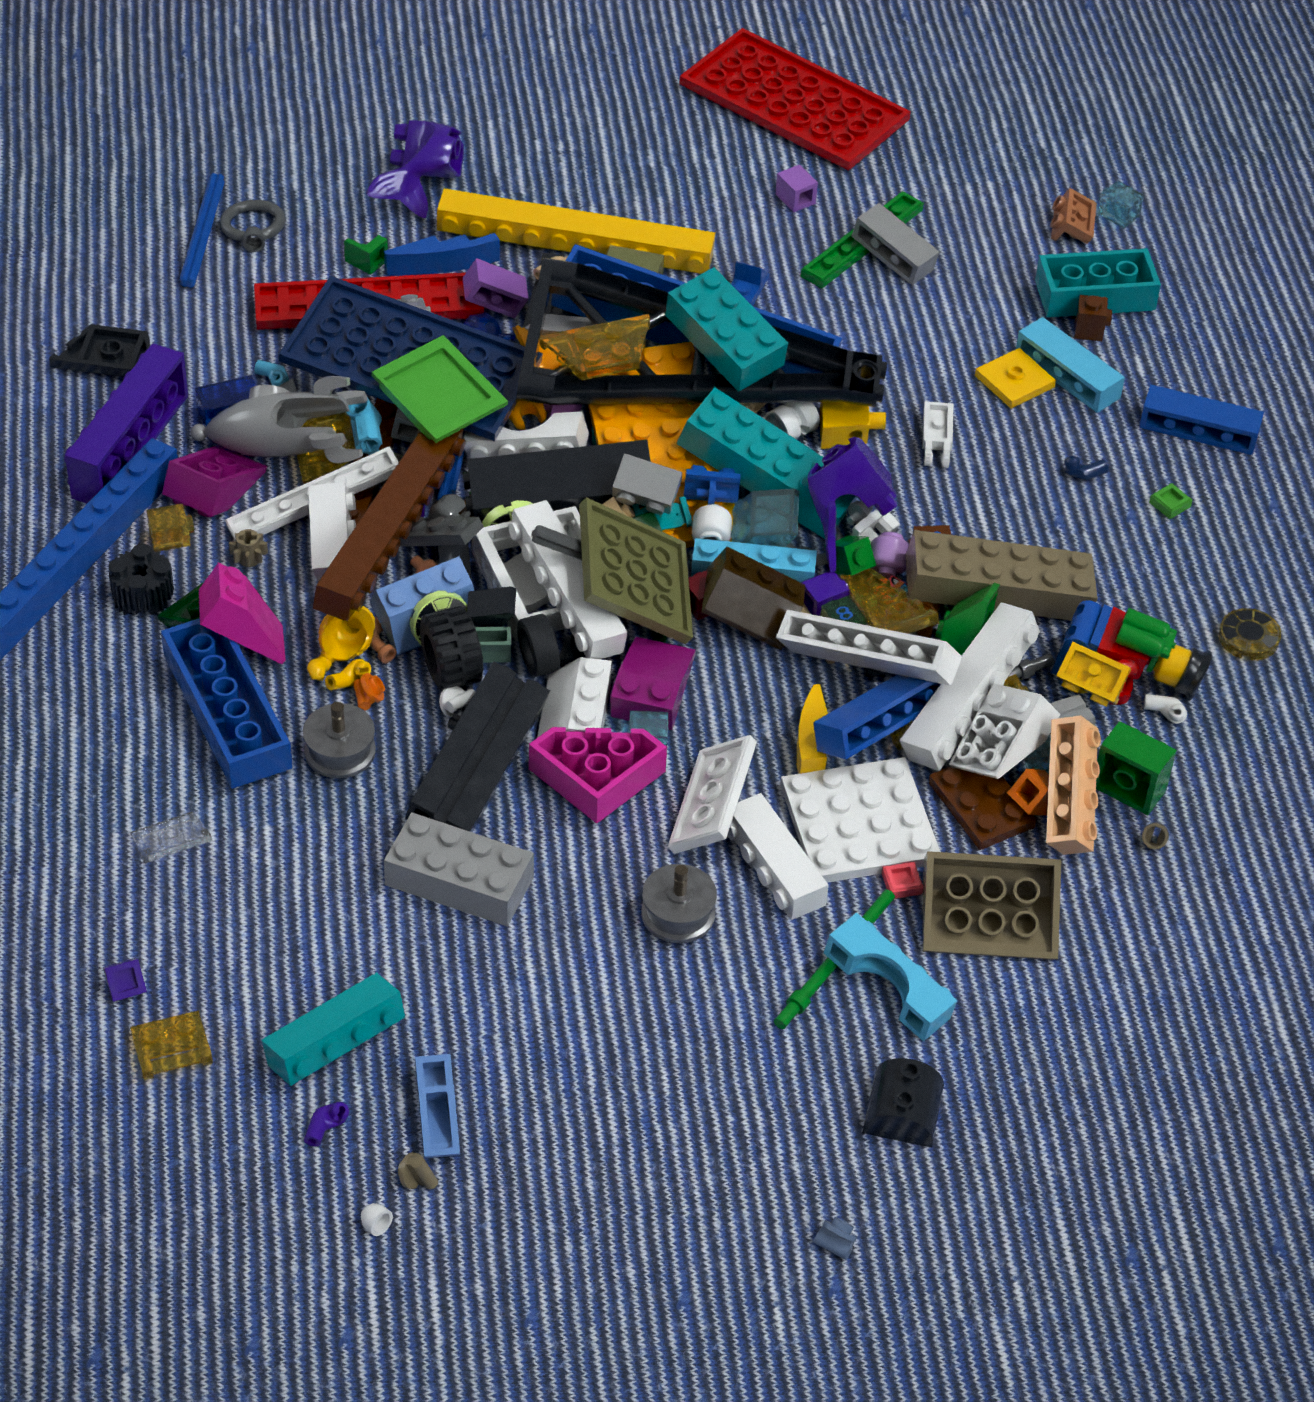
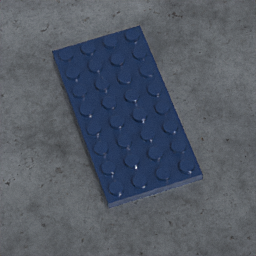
[279,276,543,442]

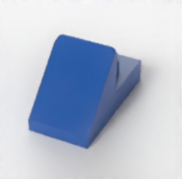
[731,261,769,306]

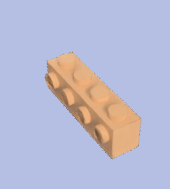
[1046,715,1101,855]

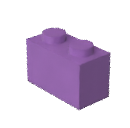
[463,258,528,318]

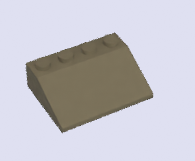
[923,851,1061,960]

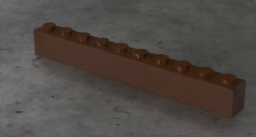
[313,428,466,622]

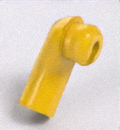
[325,659,371,690]

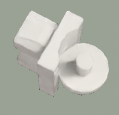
[847,501,900,544]

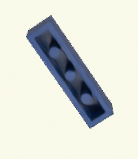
[1139,385,1264,455]

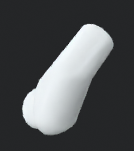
[1144,694,1187,724]

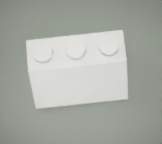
[537,657,612,738]

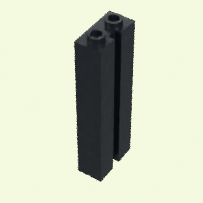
[463,440,651,522]
[405,661,551,832]

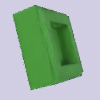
[1149,483,1192,519]

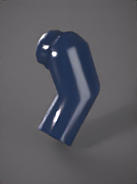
[1064,456,1108,480]

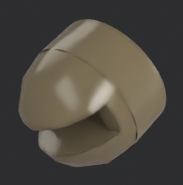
[1142,822,1169,849]

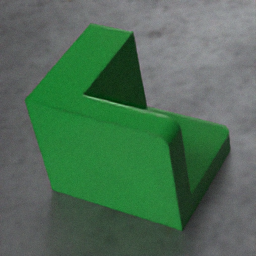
[344,235,388,275]

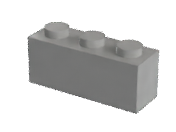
[852,203,940,285]

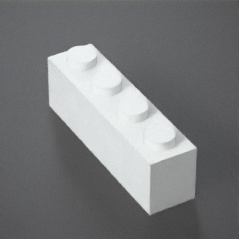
[727,793,829,920]

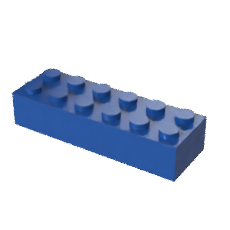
[161,618,293,789]

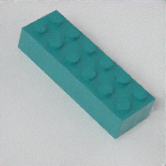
[676,387,857,539]

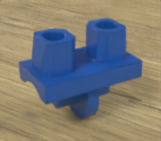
[683,465,741,505]

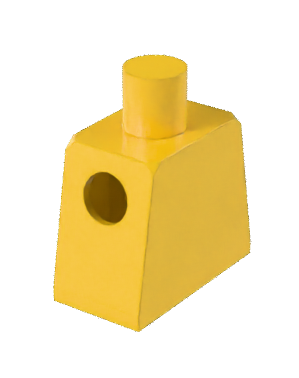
[819,402,886,449]

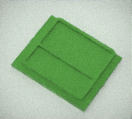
[372,335,508,443]

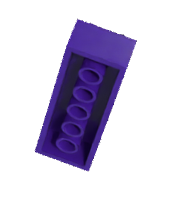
[64,343,188,504]

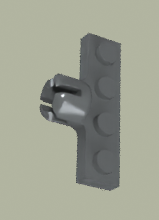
[400,494,484,547]

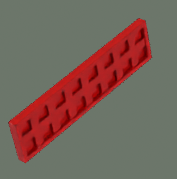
[254,272,484,330]

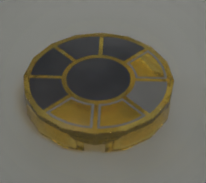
[1219,608,1282,661]

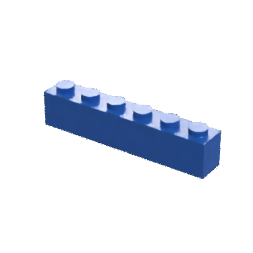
[813,674,941,759]

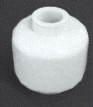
[692,504,732,541]

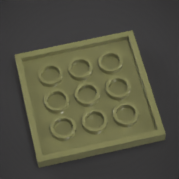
[579,497,693,644]

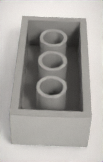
[384,812,534,927]

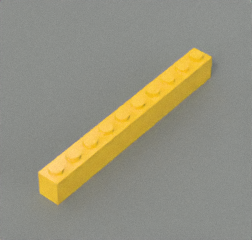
[436,188,716,274]

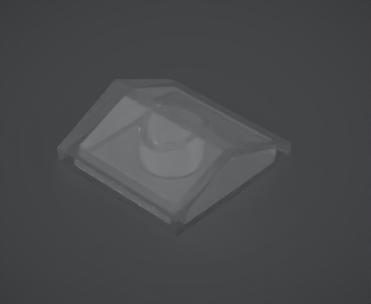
[130,811,212,864]

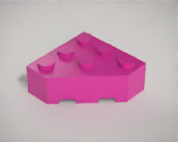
[529,727,667,824]

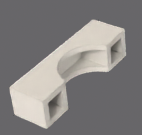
[463,411,589,459]

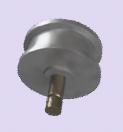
[303,702,376,778]
[642,864,717,943]

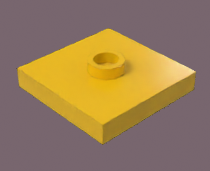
[975,348,1056,409]

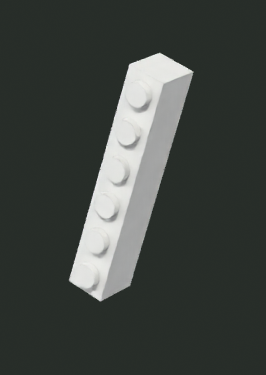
[509,500,627,659]
[900,602,1040,771]
[776,610,962,686]

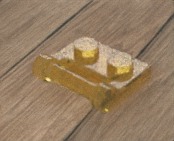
[130,1010,213,1081]

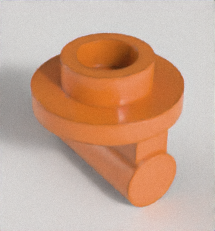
[353,673,385,711]

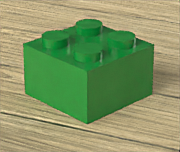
[1096,721,1177,816]

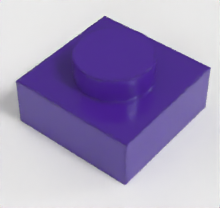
[103,957,147,1002]

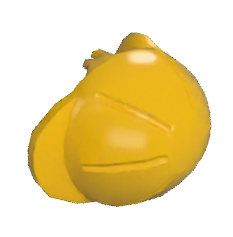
[307,606,375,681]

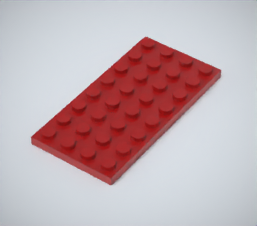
[679,28,911,171]

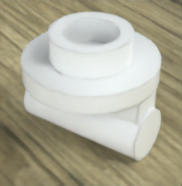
[439,686,476,717]

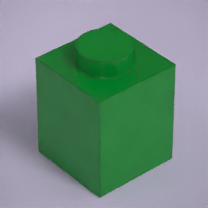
[824,535,876,576]

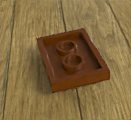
[929,766,1036,850]

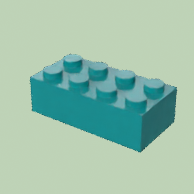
[1035,248,1161,317]
[665,267,788,392]

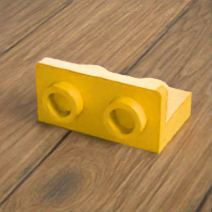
[1056,641,1131,707]

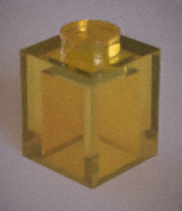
[146,503,194,552]

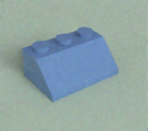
[370,556,474,657]

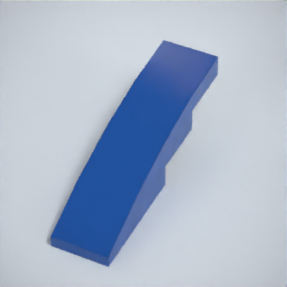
[384,233,500,276]

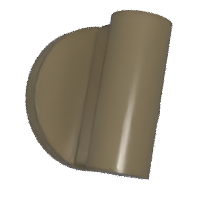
[398,1152,438,1190]

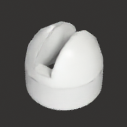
[361,1203,393,1236]

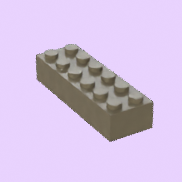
[905,530,1098,621]

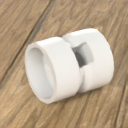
[764,402,820,440]

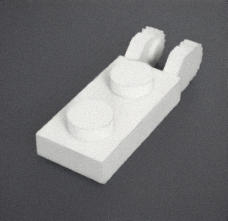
[922,401,954,468]

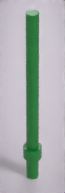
[774,889,895,1029]

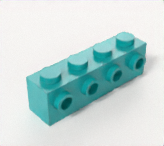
[261,972,405,1086]

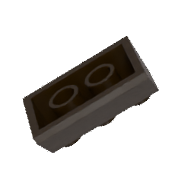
[702,546,806,650]

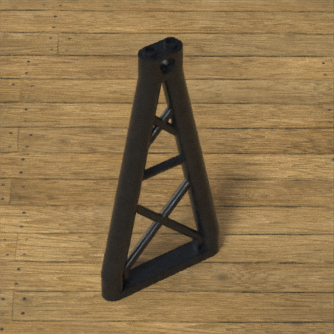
[517,258,887,407]

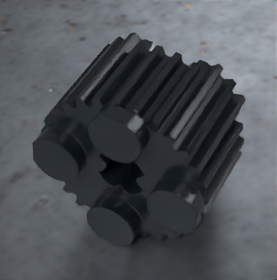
[109,544,174,616]

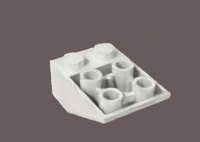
[949,683,1060,779]

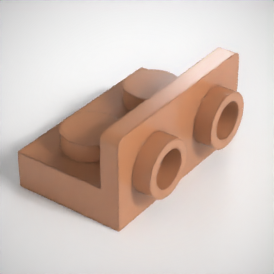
[1050,188,1097,244]

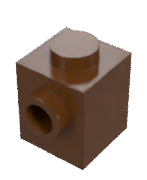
[1074,295,1112,342]

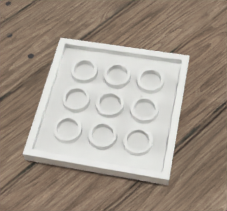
[780,757,940,883]

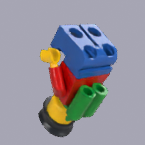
[1051,600,1212,700]

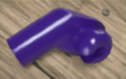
[304,1102,350,1147]

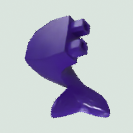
[366,120,464,218]
[807,437,897,572]

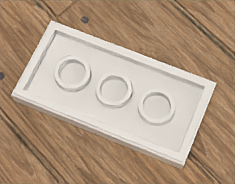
[668,735,757,854]

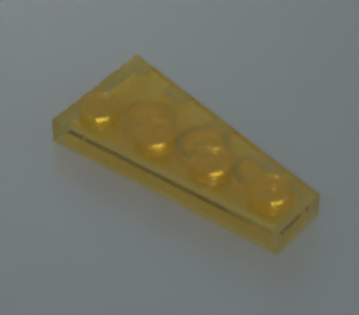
[840,568,939,634]

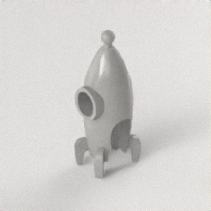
[190,376,368,463]

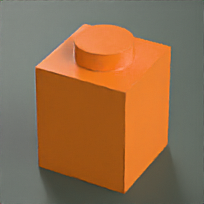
[1007,769,1049,815]

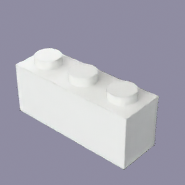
[308,481,356,581]

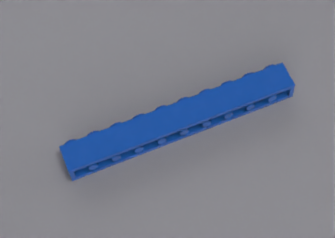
[0,438,178,661]

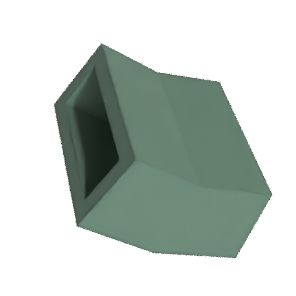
[475,627,511,663]

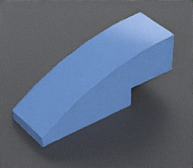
[415,1054,460,1159]

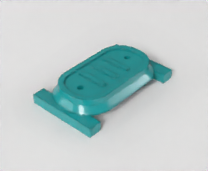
[632,496,693,530]

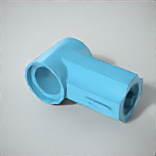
[346,397,382,455]

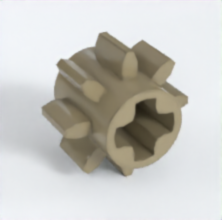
[229,529,268,567]

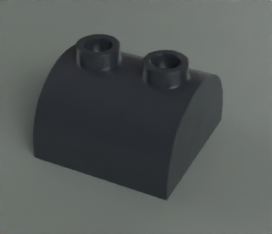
[862,1058,944,1148]

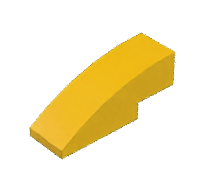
[797,684,828,774]

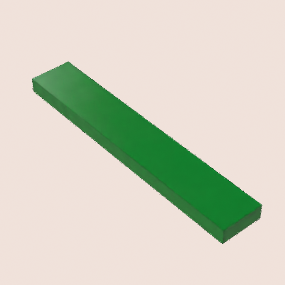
[800,191,924,289]

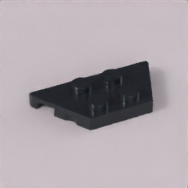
[49,324,150,377]

